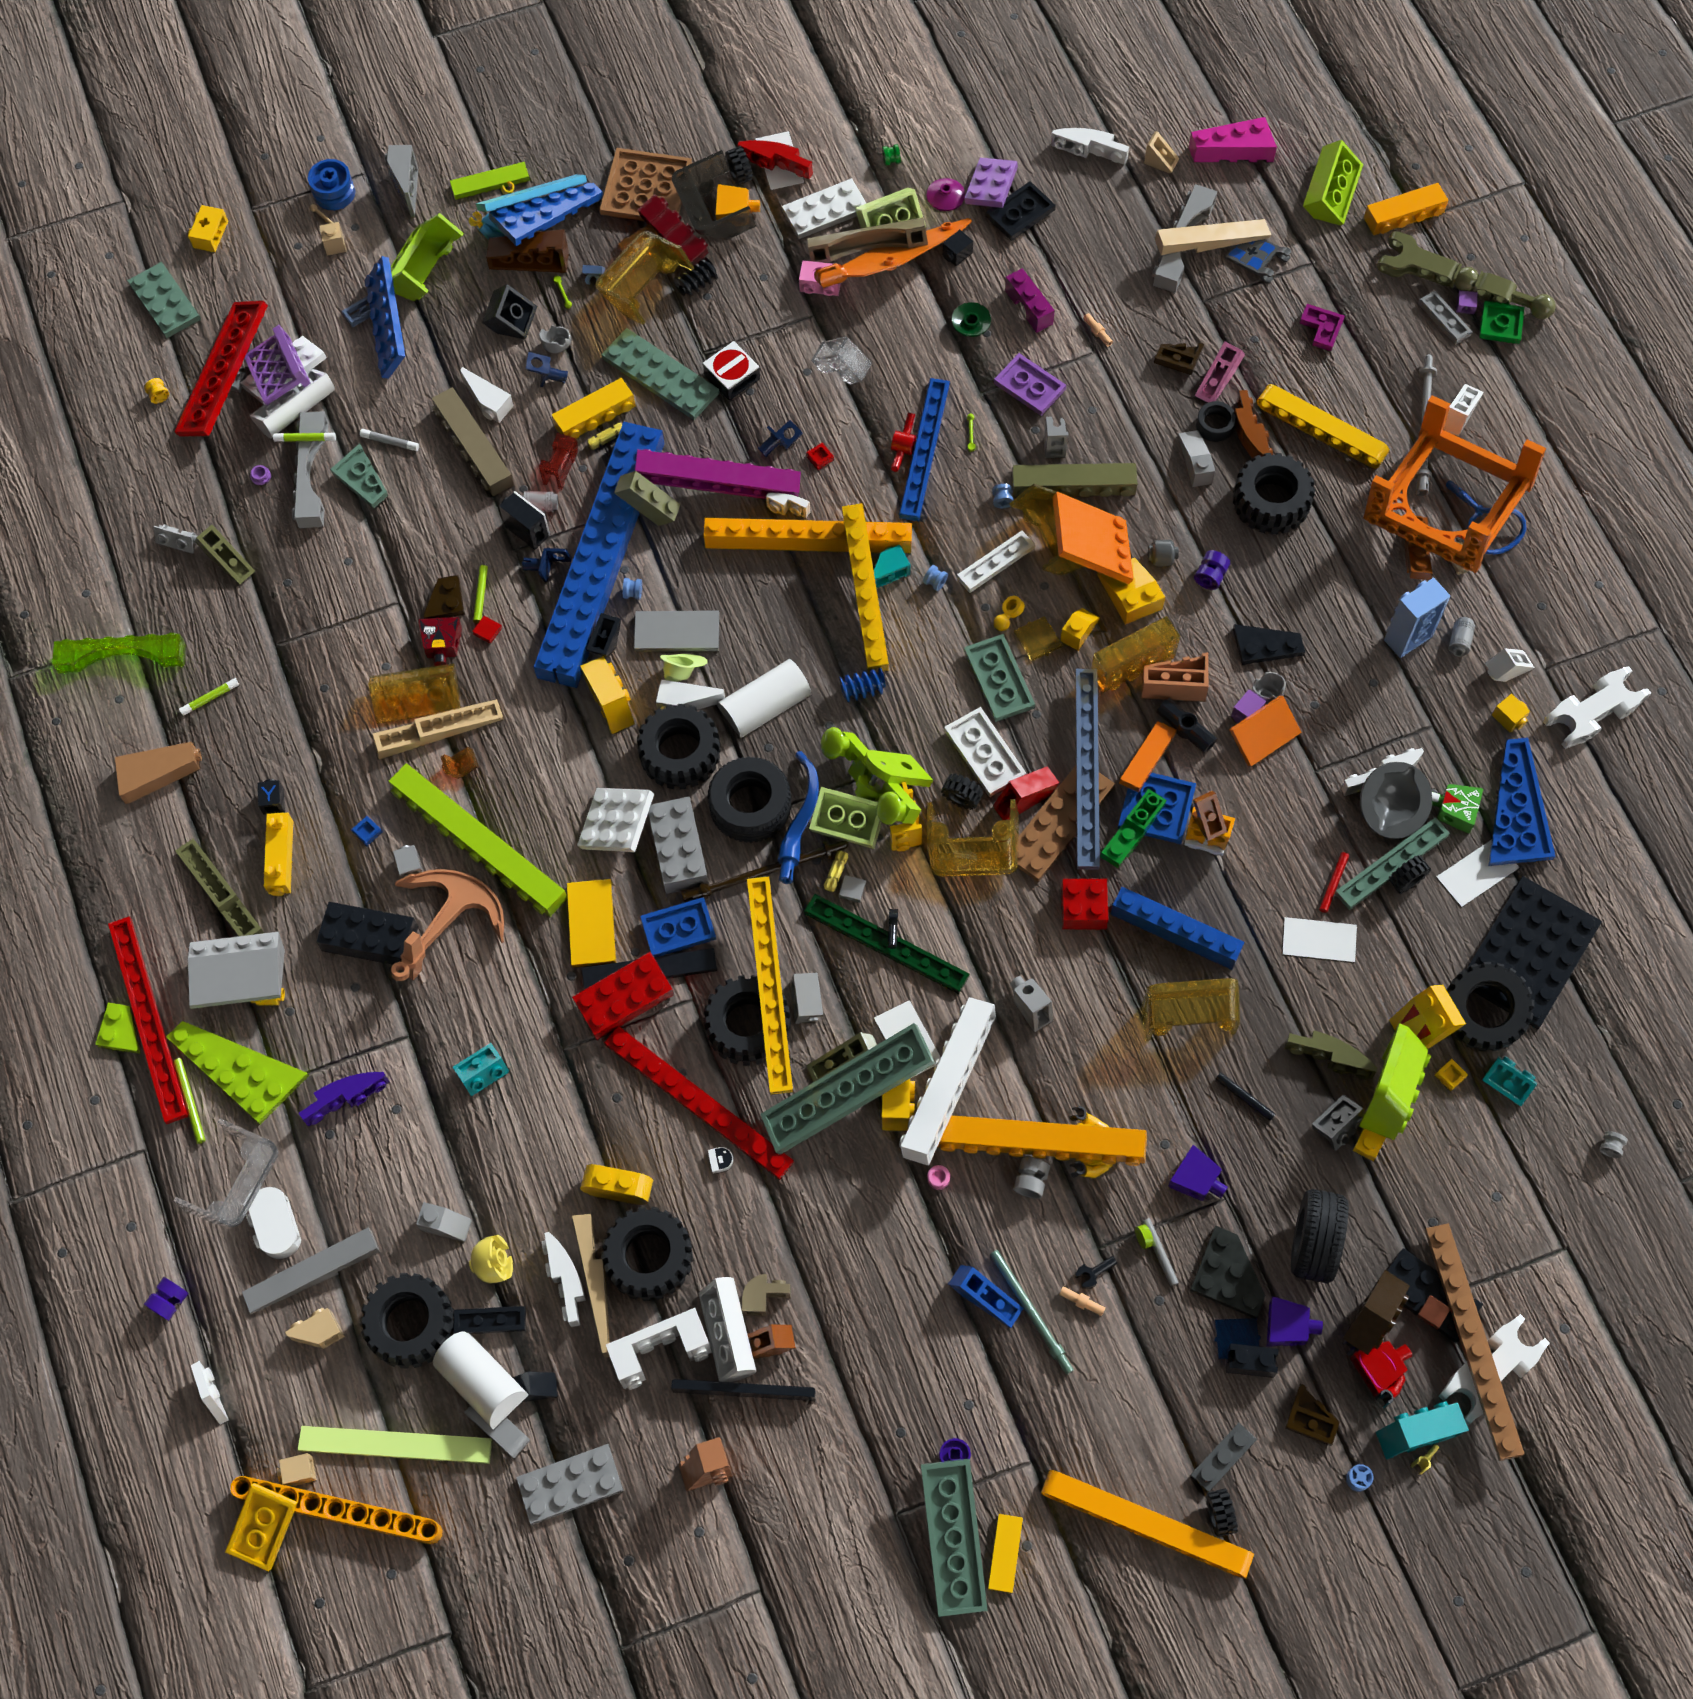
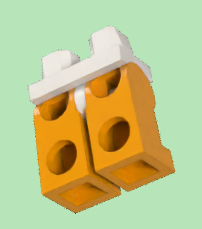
[1184,807,1235,856]

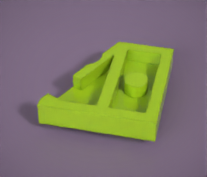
[96,1002,140,1054]

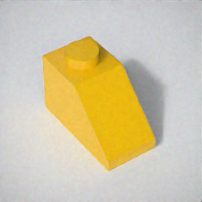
[1060,608,1100,651]

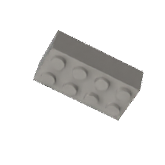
[648,796,709,894]

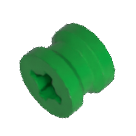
[882,144,901,166]

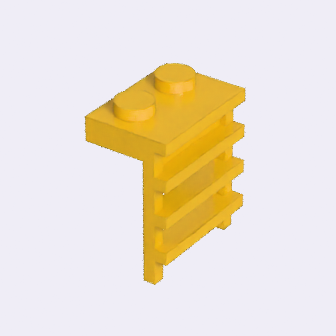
[890,782,922,852]

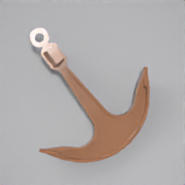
[391,869,504,981]

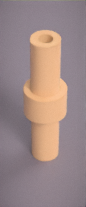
[1083,313,1113,347]
[1059,1286,1106,1316]

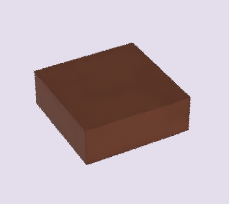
[1417,1295,1451,1330]

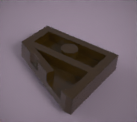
[1285,1383,1340,1446]

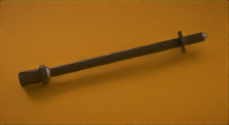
[681,840,848,903]

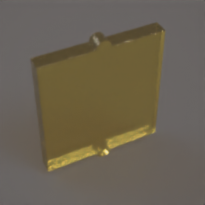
[1014,616,1062,661]

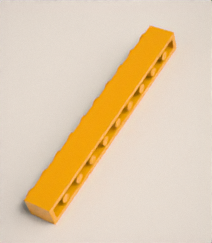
[704,518,912,553]
[937,1115,1147,1166]

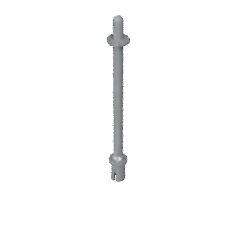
[1415,354,1437,497]

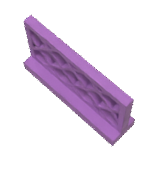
[245,325,311,405]

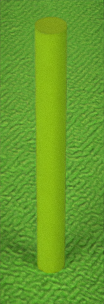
[173,1058,206,1144]

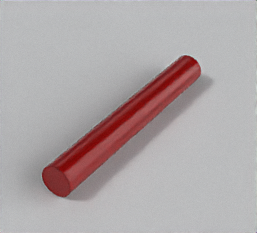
[1319,852,1349,913]

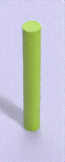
[473,565,488,624]

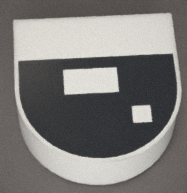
[708,1147,733,1174]

